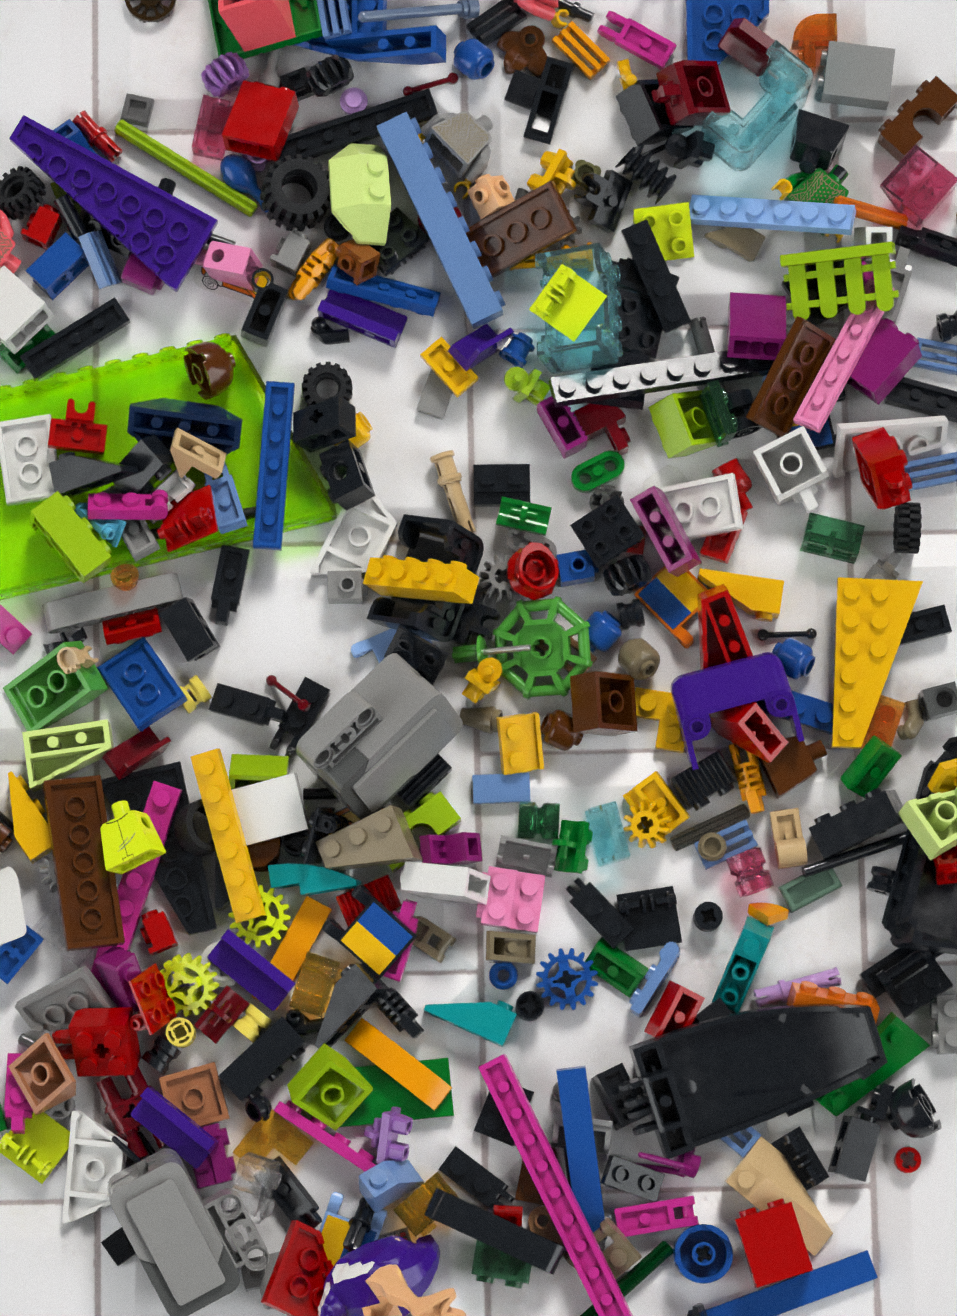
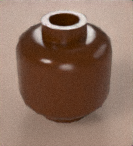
[540,709,584,751]

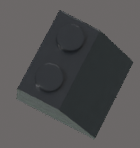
[616,79,694,146]

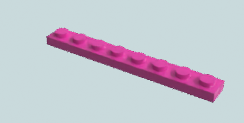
[91,781,183,997]

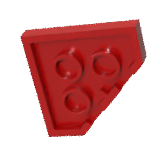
[261,1220,333,1316]

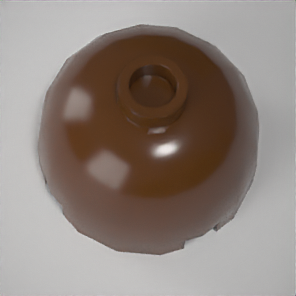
[184,342,236,400]

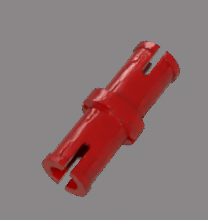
[72,110,123,162]

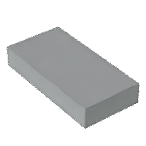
[416,369,453,420]

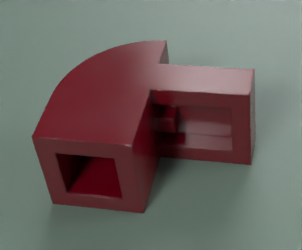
[573,404,631,455]

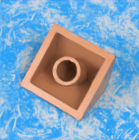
[8,1033,76,1115]

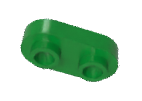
[571,451,624,493]

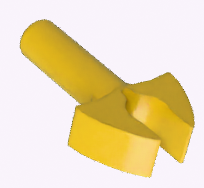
[617,59,637,90]

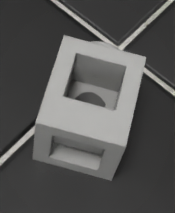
[270,230,311,277]

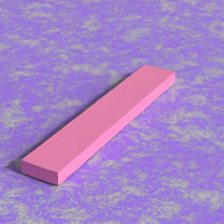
[793,279,894,433]

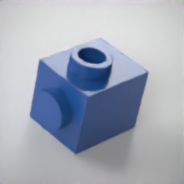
[556,550,599,587]

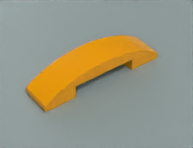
[344,1018,452,1111]

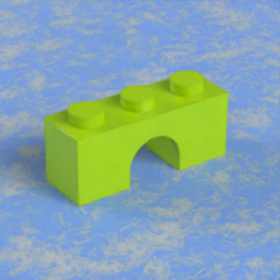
[386,792,461,873]

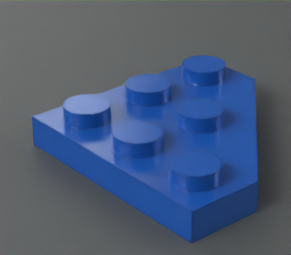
[686,0,769,66]

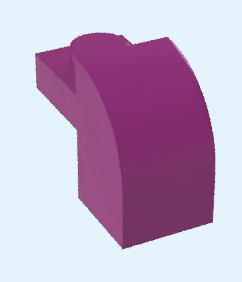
[419,832,483,866]

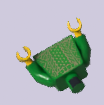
[771,164,849,243]

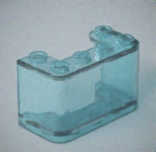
[701,40,813,171]
[535,243,623,374]

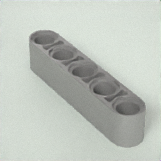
[42,573,183,634]

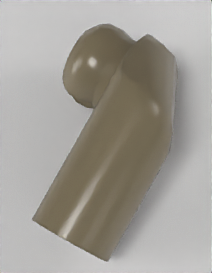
[897,699,924,740]

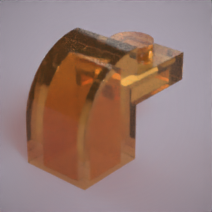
[791,13,837,76]

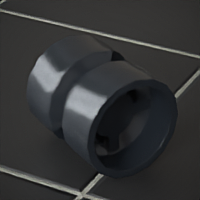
[716,389,762,439]

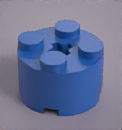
[673,1224,733,1284]

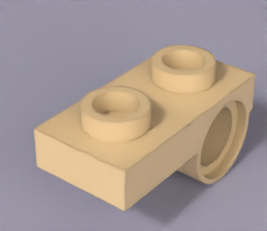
[769,808,808,869]

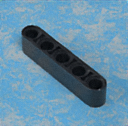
[424,1188,566,1275]

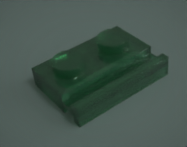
[699,380,738,447]

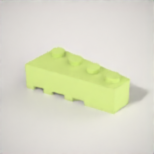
[898,787,957,861]

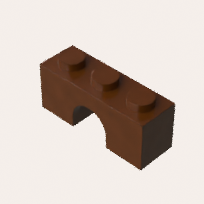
[877,76,957,164]

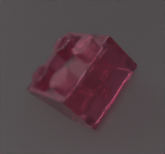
[880,144,957,229]

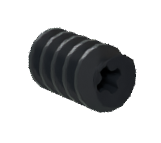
[615,144,677,205]

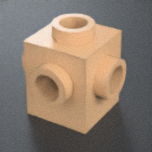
[467,174,515,220]

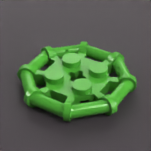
[492,596,593,700]

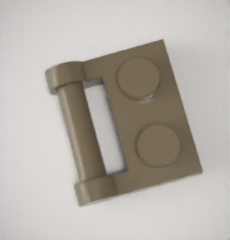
[563,1218,642,1279]

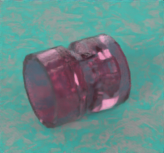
[726,847,774,898]

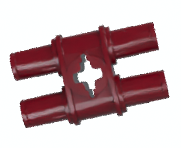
[96,1066,167,1159]

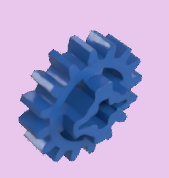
[536,948,598,1010]

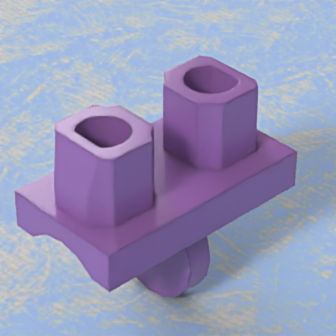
[364,1106,413,1164]

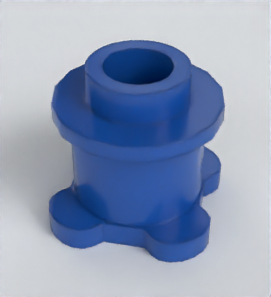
[499,332,535,368]

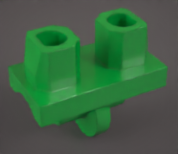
[496,496,552,536]
[552,820,593,874]

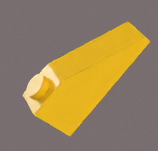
[697,568,784,622]

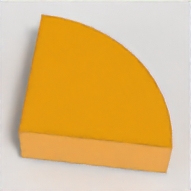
[747,903,789,926]

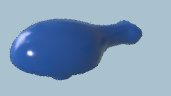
[220,154,268,213]

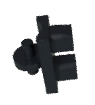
[665,130,715,170]

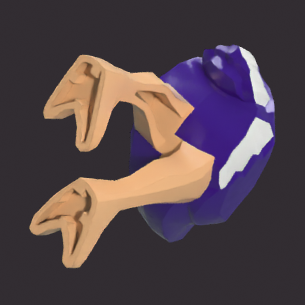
[318,1234,466,1316]

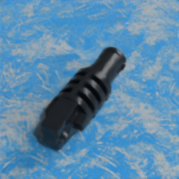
[375,979,424,1039]

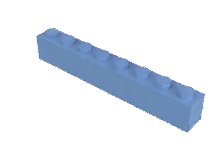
[376,112,506,330]

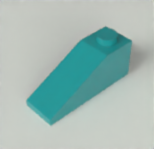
[424,1000,517,1047]

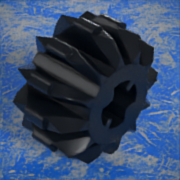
[306,54,354,97]
[603,555,652,596]

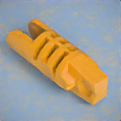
[288,238,339,301]
[728,743,767,814]

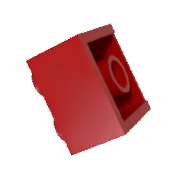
[852,427,913,510]
[52,1007,141,1077]

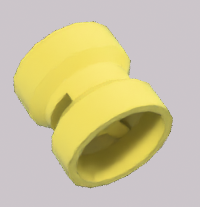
[179,675,212,714]
[232,1003,272,1043]
[165,1017,196,1048]

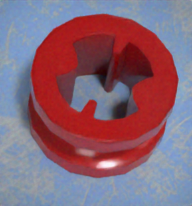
[894,1147,921,1173]

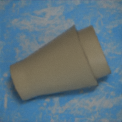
[460,706,503,734]

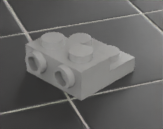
[930,995,957,1054]

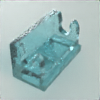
[585,801,630,867]

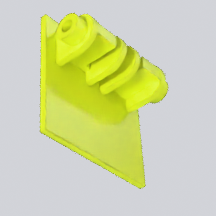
[633,202,694,261]
[529,264,607,342]
[0,1112,70,1184]

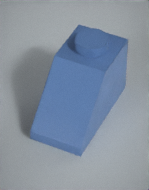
[358,1160,424,1213]

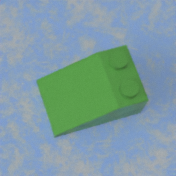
[3,641,109,731]

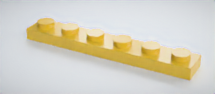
[190,749,266,923]

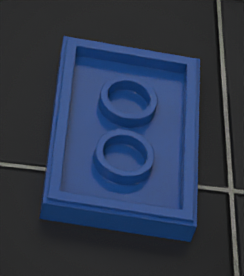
[97,637,188,732]

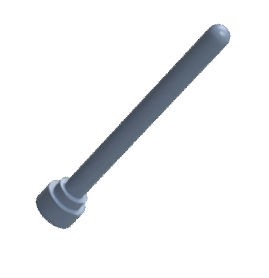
[358,0,480,23]

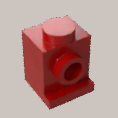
[20,204,63,250]
[140,909,179,956]

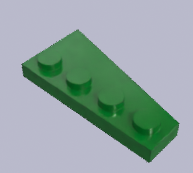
[816,1011,931,1117]

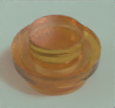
[110,564,139,591]

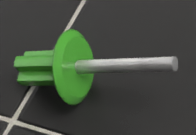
[452,635,531,663]

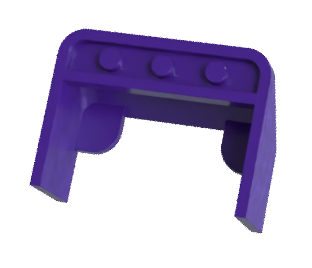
[670,652,804,770]

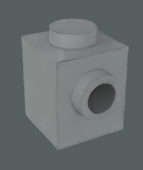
[327,571,368,604]

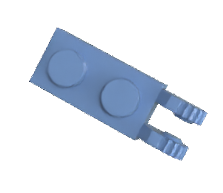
[204,462,248,534]
[629,941,680,1018]

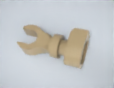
[57,646,98,674]

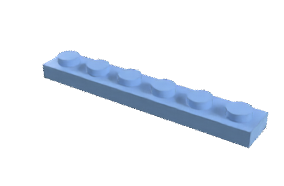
[689,194,856,235]

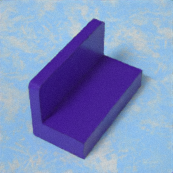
[448,324,514,371]

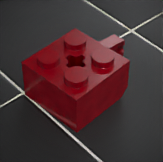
[651,60,732,126]

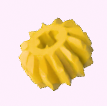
[623,800,672,848]

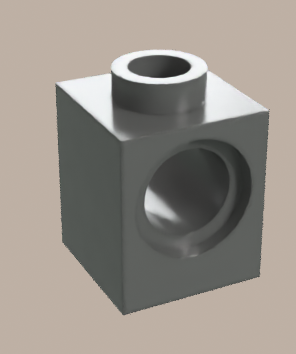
[919,681,957,721]

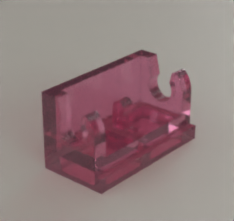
[191,94,233,161]

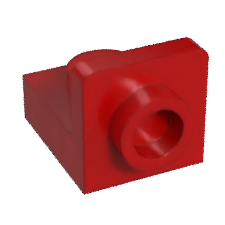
[933,845,957,885]

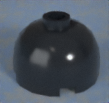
[887,1078,942,1138]

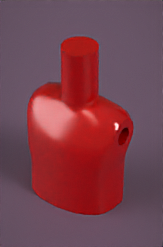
[712,458,753,511]

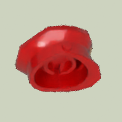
[507,542,559,601]

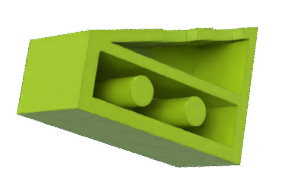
[30,491,112,584]

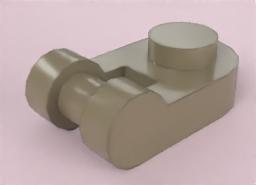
[413,916,457,963]

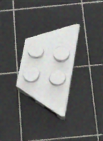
[310,496,398,575]
[62,1110,128,1223]

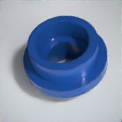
[489,962,518,990]

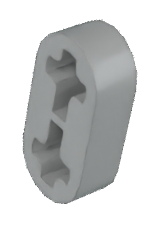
[506,529,557,558]

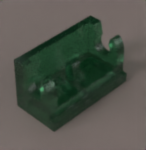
[800,512,865,564]

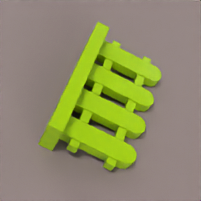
[780,241,899,320]

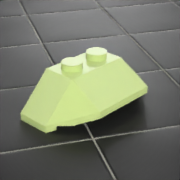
[328,143,391,246]

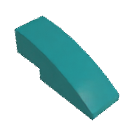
[268,863,362,896]

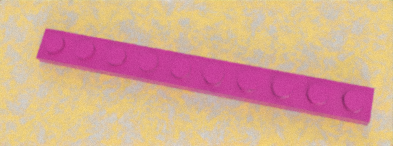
[478,1054,633,1316]

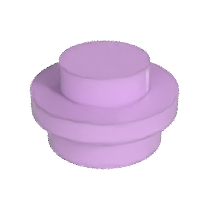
[340,88,368,115]

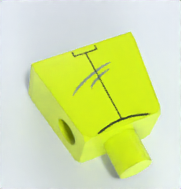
[100,800,166,875]

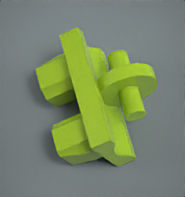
[504,367,550,406]

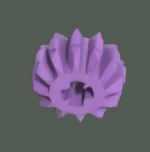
[201,52,249,98]

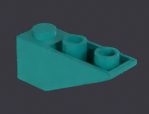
[712,916,774,1013]

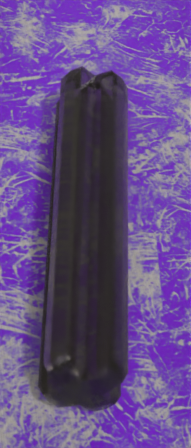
[670,804,750,851]

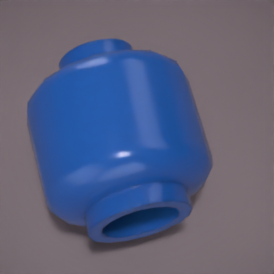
[453,38,495,80]
[585,610,622,653]
[772,638,815,680]

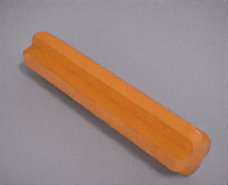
[833,195,908,230]

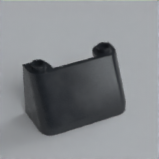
[366,514,484,642]

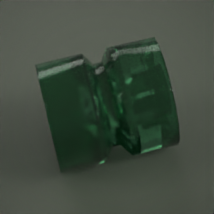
[518,801,560,840]

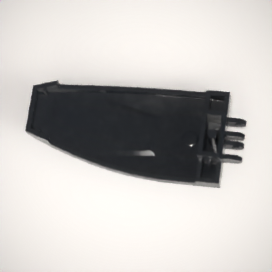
[618,1004,887,1159]

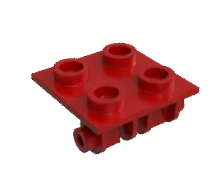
[157,485,218,552]
[128,963,177,1035]

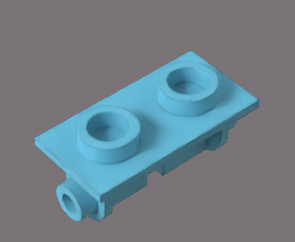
[74,502,126,548]

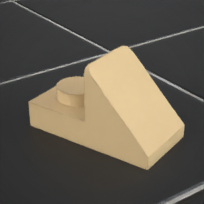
[170,428,227,479]

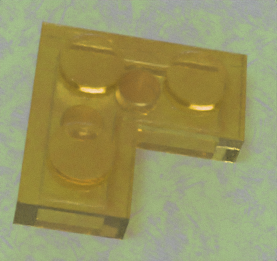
[233,1109,314,1171]

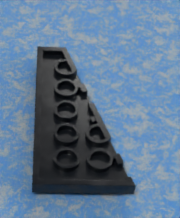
[101,761,217,935]

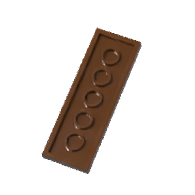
[43,775,125,951]

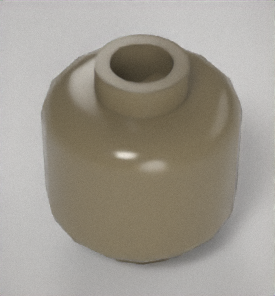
[618,638,660,680]

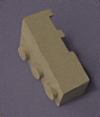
[315,805,423,871]

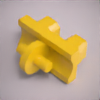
[527,149,577,195]
[462,657,503,703]

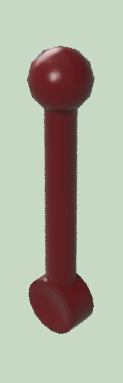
[403,72,458,96]
[266,675,311,712]

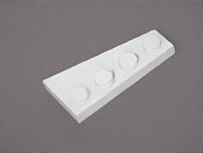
[832,415,948,478]

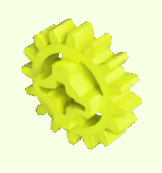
[228,885,291,948]
[160,953,219,1017]

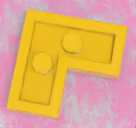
[635,687,684,753]

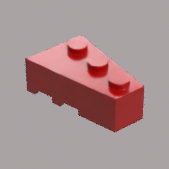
[697,584,753,670]

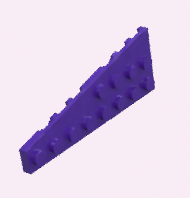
[9,115,218,292]

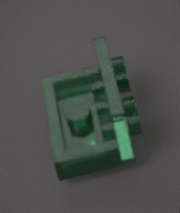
[471,1240,532,1289]

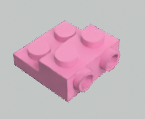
[476,866,546,933]

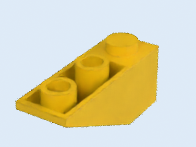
[8,771,52,865]

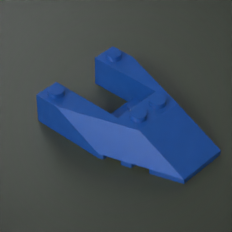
[292,0,446,65]

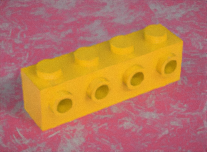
[363,555,480,604]

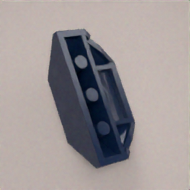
[127,398,242,456]

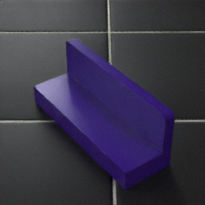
[317,289,408,348]
[207,929,296,1011]
[131,1087,219,1168]

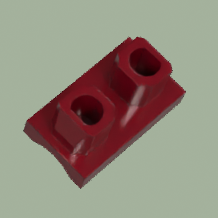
[194,985,249,1044]

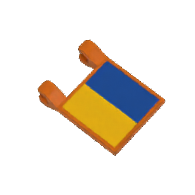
[634,566,708,649]

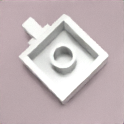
[752,426,829,513]

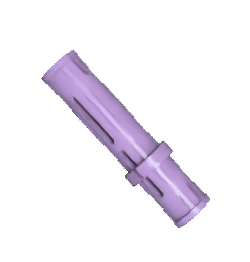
[753,967,841,1008]

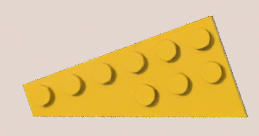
[831,577,923,749]

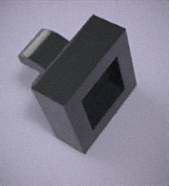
[279,67,315,101]

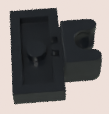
[574,170,633,233]
[450,589,500,646]

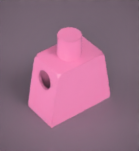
[194,241,263,291]

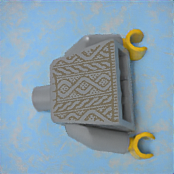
[418,111,493,200]

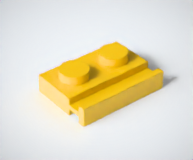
[496,712,544,775]
[623,771,690,842]

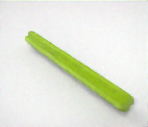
[114,120,258,217]

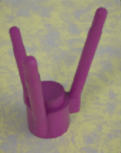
[635,1148,701,1178]

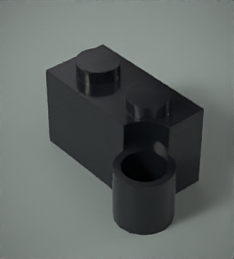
[241,268,289,347]

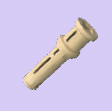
[430,450,476,533]

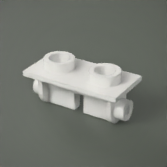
[149,469,196,525]

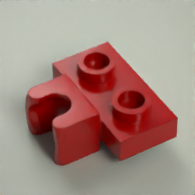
[48,399,107,455]

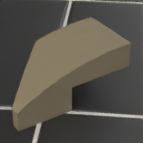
[704,227,766,262]

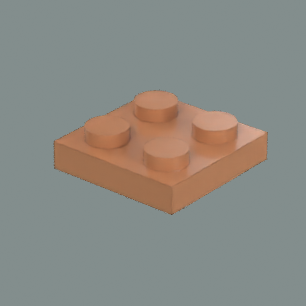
[159,1062,230,1127]

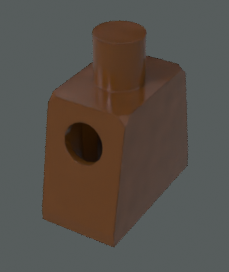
[757,736,827,799]

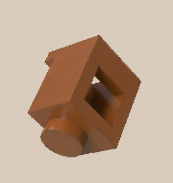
[335,238,381,285]

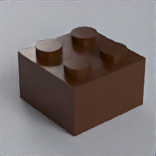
[570,671,638,736]

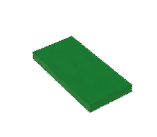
[339,1058,454,1128]

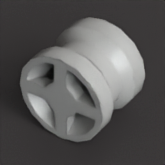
[46,1097,75,1120]

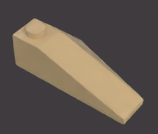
[725,1136,833,1256]

